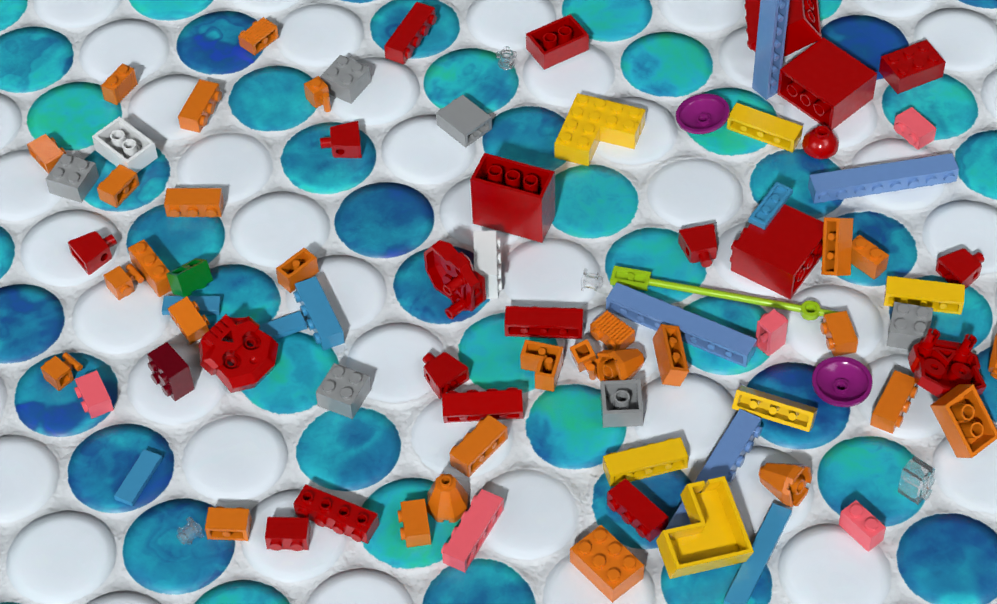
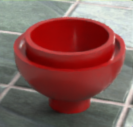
[802,125,839,159]

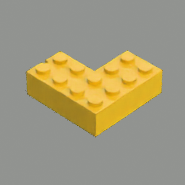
[554,93,646,166]
[656,476,754,579]

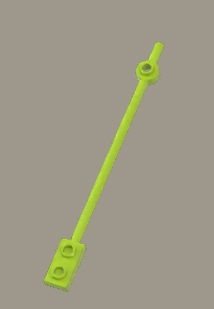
[610,266,838,320]

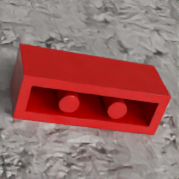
[607,478,669,542]

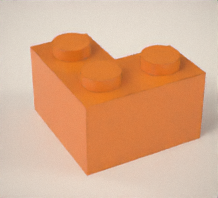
[520,340,564,392]

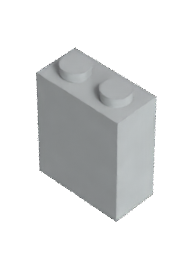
[436,95,492,148]

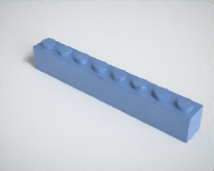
[752,0,790,100]
[808,153,959,203]
[606,283,757,367]
[666,409,763,530]

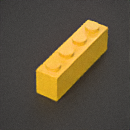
[727,102,803,153]
[883,276,965,315]
[732,385,818,432]
[603,437,688,487]

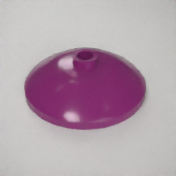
[676,94,730,134]
[812,356,872,407]

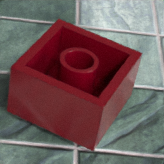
[147,342,194,401]

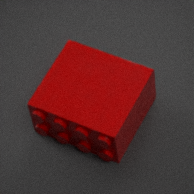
[744,0,822,57]
[777,37,877,131]
[470,153,555,243]
[730,204,824,299]

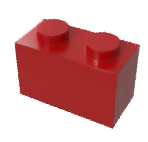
[265,517,311,551]

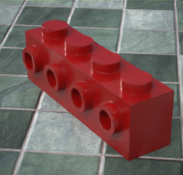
[384,2,437,64]
[504,306,583,339]
[442,387,524,423]
[293,484,379,544]

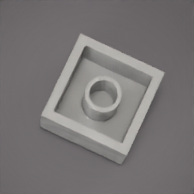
[320,55,371,104]
[46,153,99,203]
[887,301,933,350]
[316,363,371,419]
[600,379,643,428]

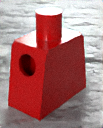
[320,121,362,158]
[678,224,717,267]
[68,231,117,275]
[935,248,984,289]
[423,352,469,399]

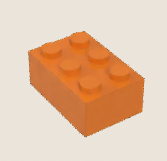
[930,384,997,458]
[570,525,644,603]

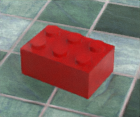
[526,14,589,70]
[879,39,946,94]

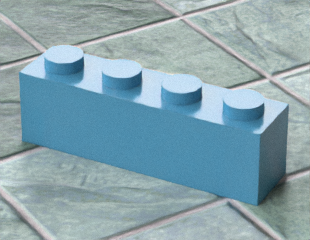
[293,276,345,351]

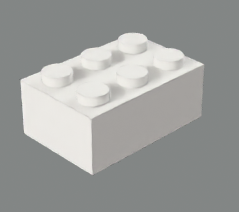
[92,116,158,173]
[473,230,502,299]

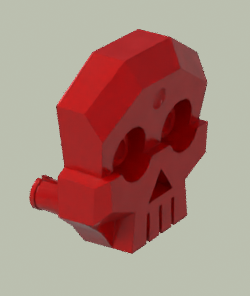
[424,240,486,319]
[198,314,278,393]
[908,328,986,398]

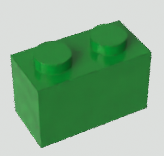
[166,258,213,297]

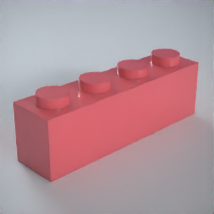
[441,489,504,573]

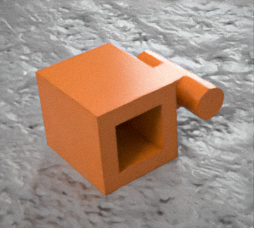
[304,76,331,112]
[104,264,144,300]
[570,339,597,380]
[40,352,83,391]

